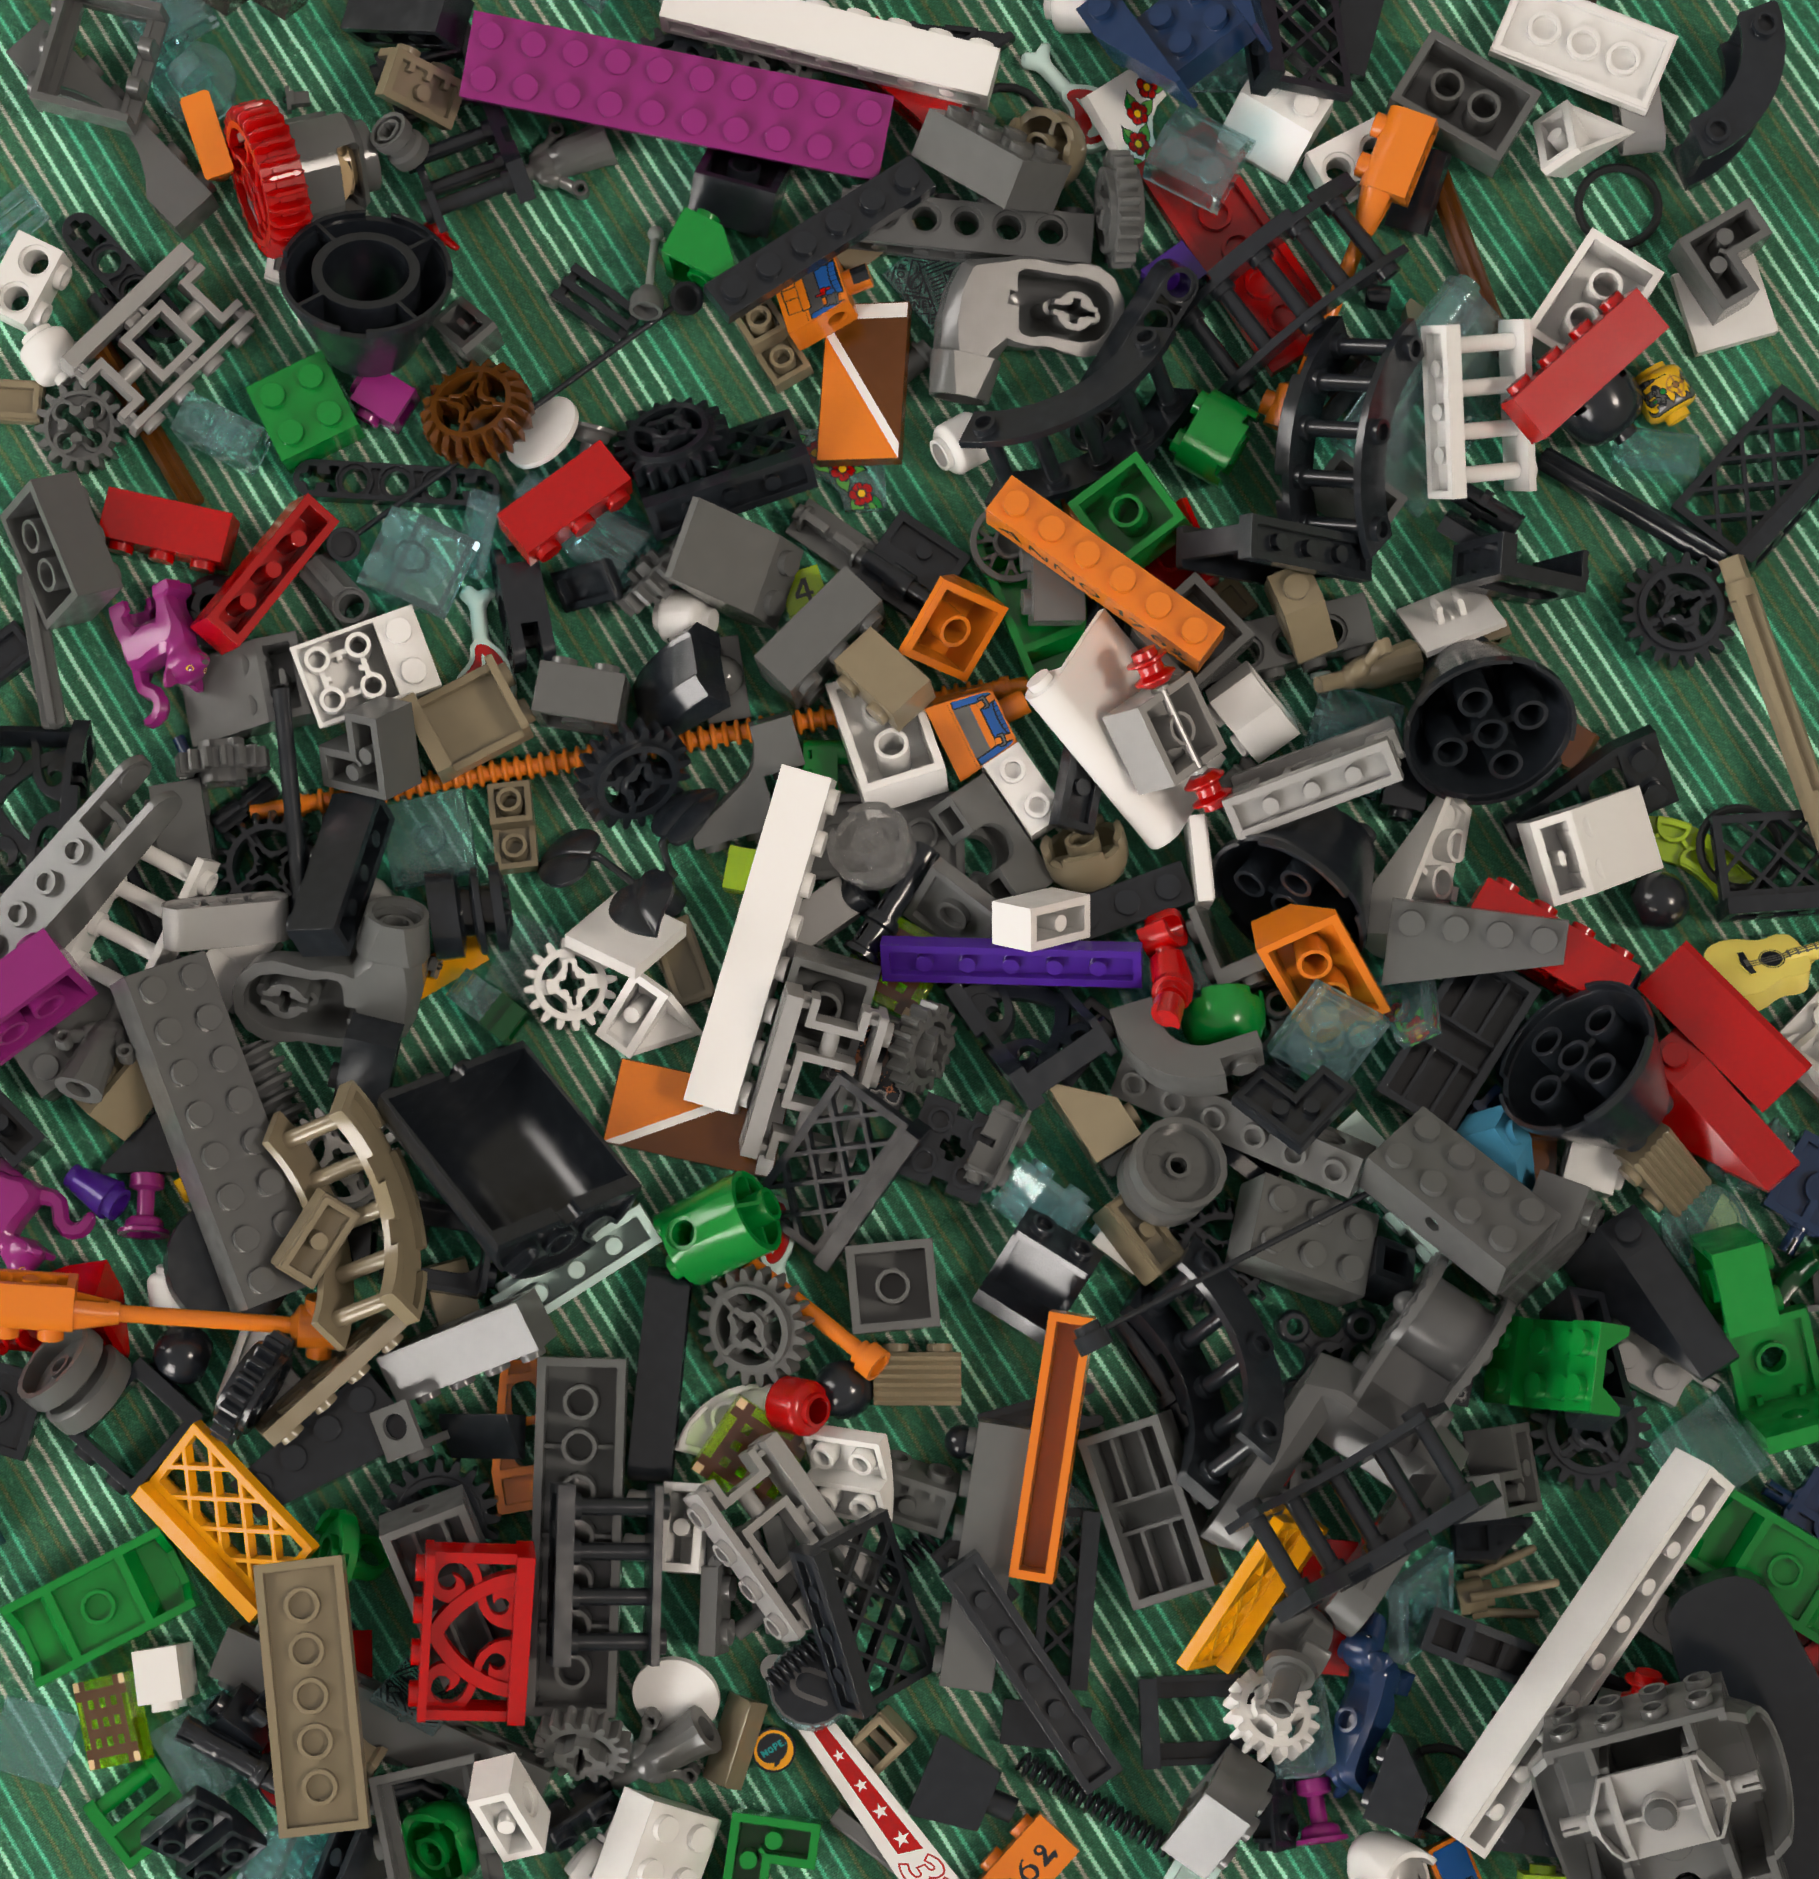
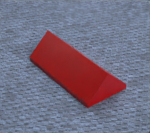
[1637,940,1812,1113]

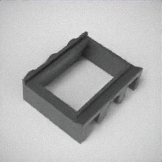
[27,0,170,136]
[368,1753,506,1879]

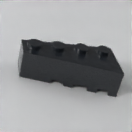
[229,1369,428,1518]

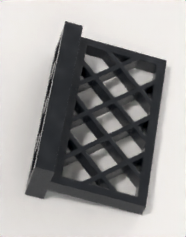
[1244,0,1353,102]
[1670,384,1819,575]
[637,409,819,541]
[1708,810,1819,923]
[762,1070,931,1272]
[788,1508,933,1720]

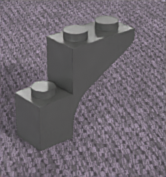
[693,710,805,854]

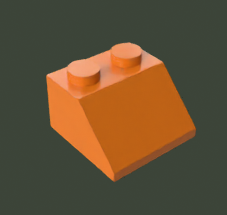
[898,574,1009,682]

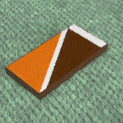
[816,301,912,467]
[603,1058,788,1178]

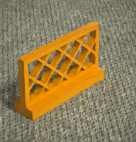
[131,1419,320,1623]
[1176,1508,1329,1675]

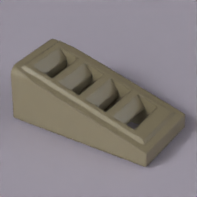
[820,1705,917,1789]

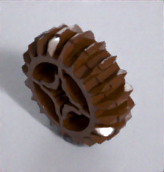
[420,358,536,469]

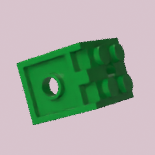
[1727,1303,1819,1455]

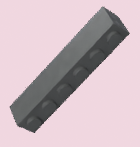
[932,1417,1031,1694]

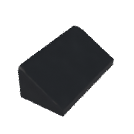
[439,1414,526,1459]

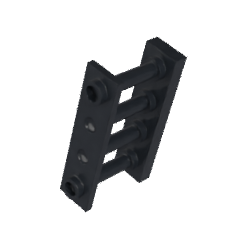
[545,1482,671,1667]

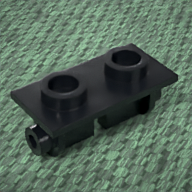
[1253,1758,1299,1853]
[545,1775,620,1854]

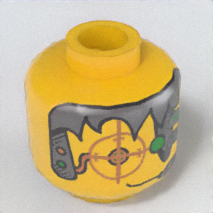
[1635,361,1695,427]

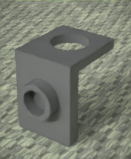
[369,1398,450,1464]

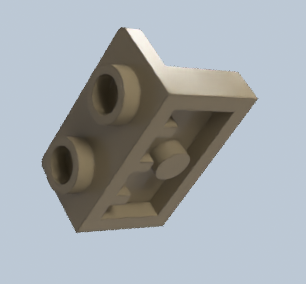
[374,43,462,130]

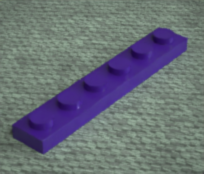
[880,936,1144,988]

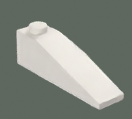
[1365,796,1472,960]

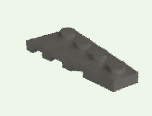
[1381,897,1569,985]

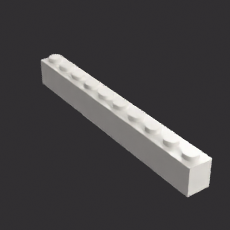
[1426,1447,1735,1859]

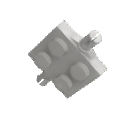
[1611,1317,1723,1408]

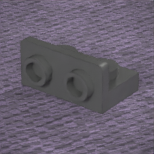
[890,1450,962,1539]

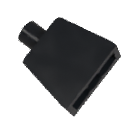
[908,1731,1019,1831]

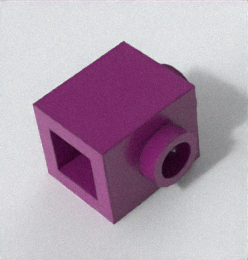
[350,374,421,434]

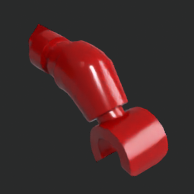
[1136,908,1194,1029]

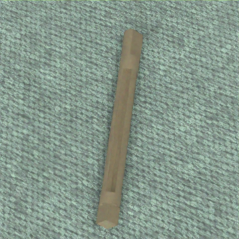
[1718,554,1819,853]

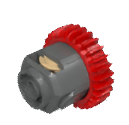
[223,99,382,259]

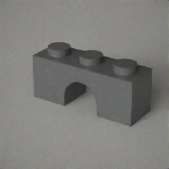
[929,773,1054,900]

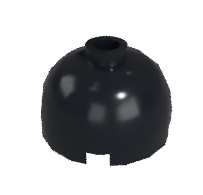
[1561,367,1643,446]

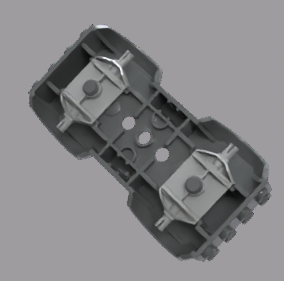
[1527,1671,1795,1879]

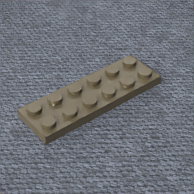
[253,1554,372,1839]

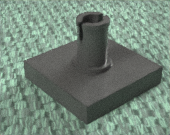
[903,856,997,938]

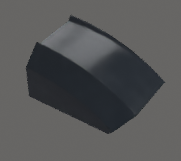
[633,622,731,736]

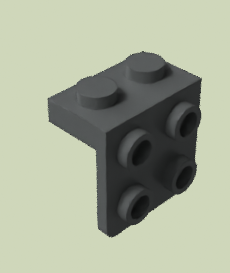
[1185,905,1275,992]

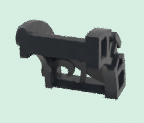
[1670,0,1786,191]
[0,720,97,893]
[937,983,1118,1112]

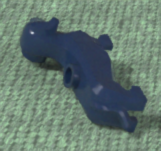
[1320,1612,1416,1798]

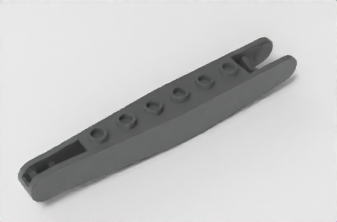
[0,755,182,959]

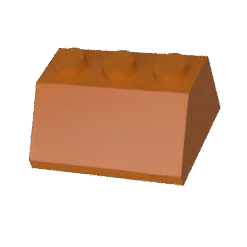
[1251,904,1391,1046]

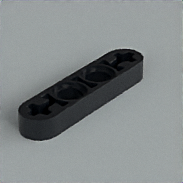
[62,212,181,344]

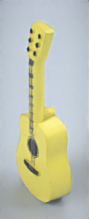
[1704,934,1819,1011]

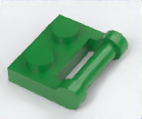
[83,1749,187,1870]

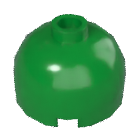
[1181,983,1266,1046]
[401,1800,481,1879]

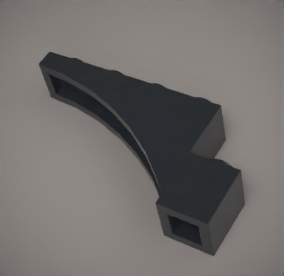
[1414,1603,1632,1705]

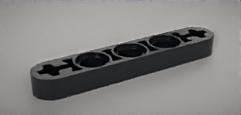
[293,459,502,511]

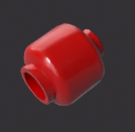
[765,1376,831,1437]

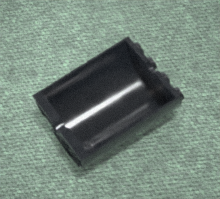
[377,1040,642,1279]

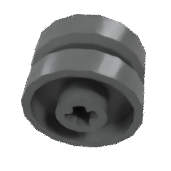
[1117,1117,1227,1227]
[17,1328,131,1435]

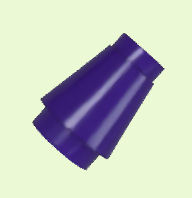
[63,1164,131,1221]

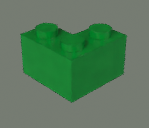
[723,1807,823,1879]

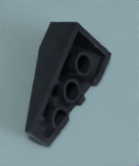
[1563,1204,1739,1382]

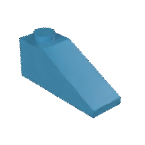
[1457,1105,1536,1191]

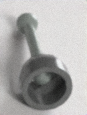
[629,226,664,321]

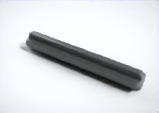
[16,572,67,730]

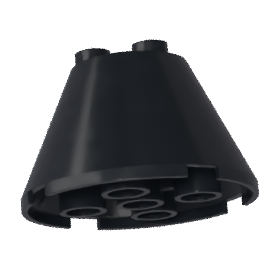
[1402,636,1577,805]
[1212,806,1377,954]
[1499,980,1674,1152]

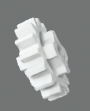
[522,938,617,1031]
[1223,1665,1320,1765]

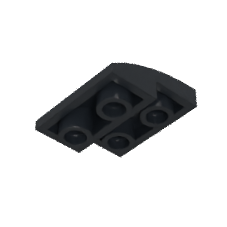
[140,1785,267,1879]

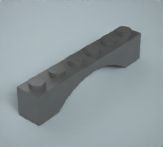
[6,19,220,240]

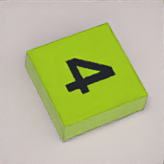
[786,564,824,619]

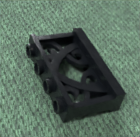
[1176,513,1372,586]

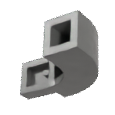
[1109,997,1265,1097]

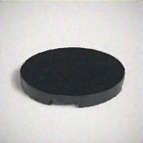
[163,1209,287,1315]

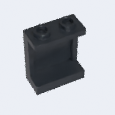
[972,1207,1105,1346]

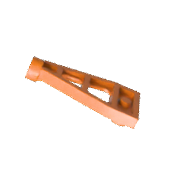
[491,1358,537,1515]

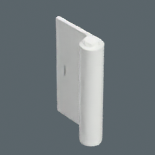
[1025,608,1226,850]

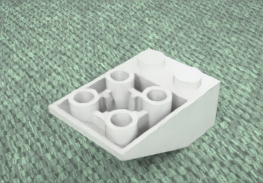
[289,604,442,729]
[1516,785,1664,907]

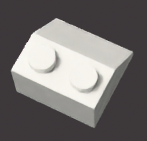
[1216,70,1334,185]

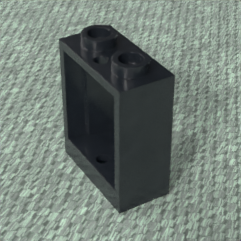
[68,1357,212,1496]

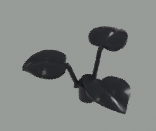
[536,788,720,938]

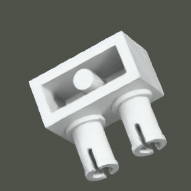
[623,1481,722,1575]

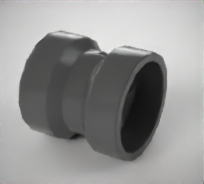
[370,112,429,172]

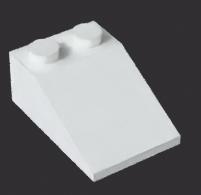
[825,681,949,816]

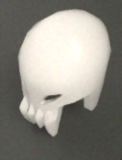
[1347,1831,1437,1879]

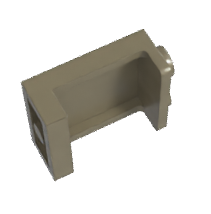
[399,654,536,784]

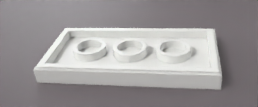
[1488,0,1679,116]

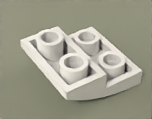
[803,1425,894,1521]

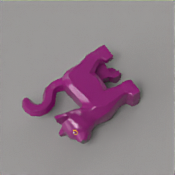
[108,578,210,729]
[0,1158,96,1271]

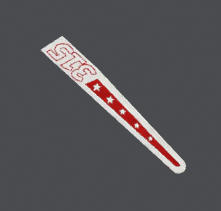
[760,1654,959,1879]

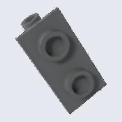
[785,498,877,574]
[963,1100,1032,1194]

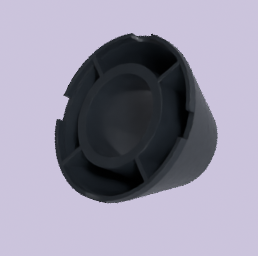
[279,210,453,377]

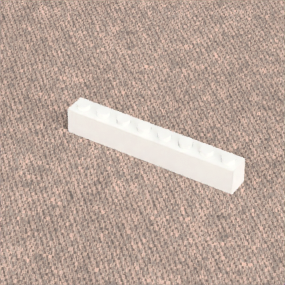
[659,0,1000,111]
[683,764,841,1114]

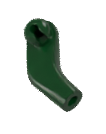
[1772,1244,1819,1307]

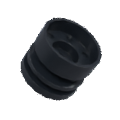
[424,862,514,962]

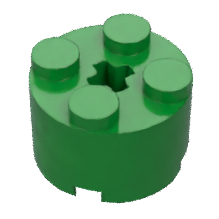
[1169,389,1260,489]

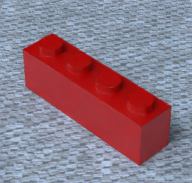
[1500,288,1670,444]
[189,493,340,655]

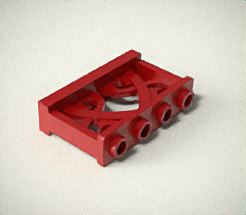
[408,1539,536,1726]

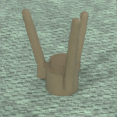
[1454,1544,1560,1620]

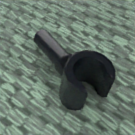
[1364,257,1391,311]

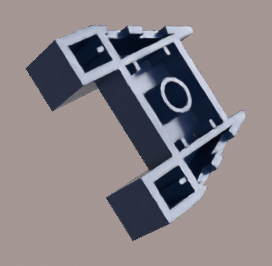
[1076,0,1273,109]

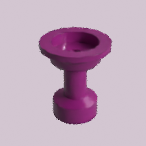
[117,1172,170,1240]
[1295,1777,1349,1847]

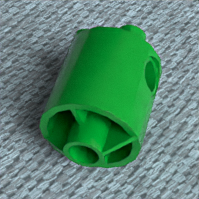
[653,1170,782,1286]

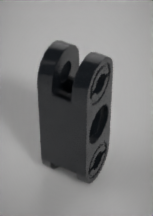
[490,549,556,674]

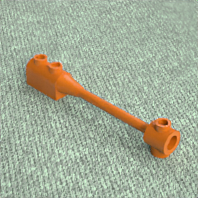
[1258,105,1439,431]
[0,1268,336,1361]

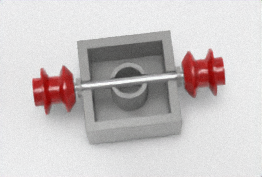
[1102,644,1233,813]

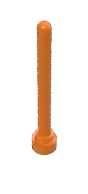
[741,1259,891,1381]

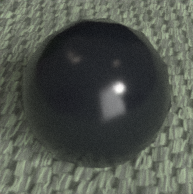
[1630,871,1690,930]
[152,1326,213,1384]
[815,1360,874,1419]

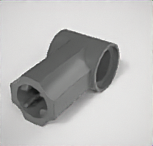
[299,552,377,628]

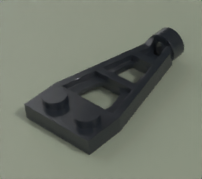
[1500,724,1679,849]

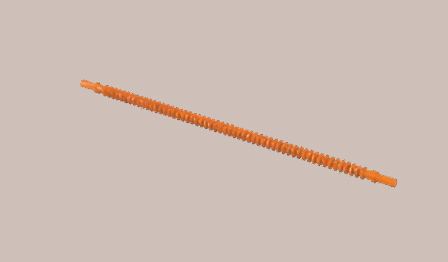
[249,675,1028,819]

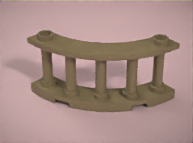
[262,1080,428,1352]

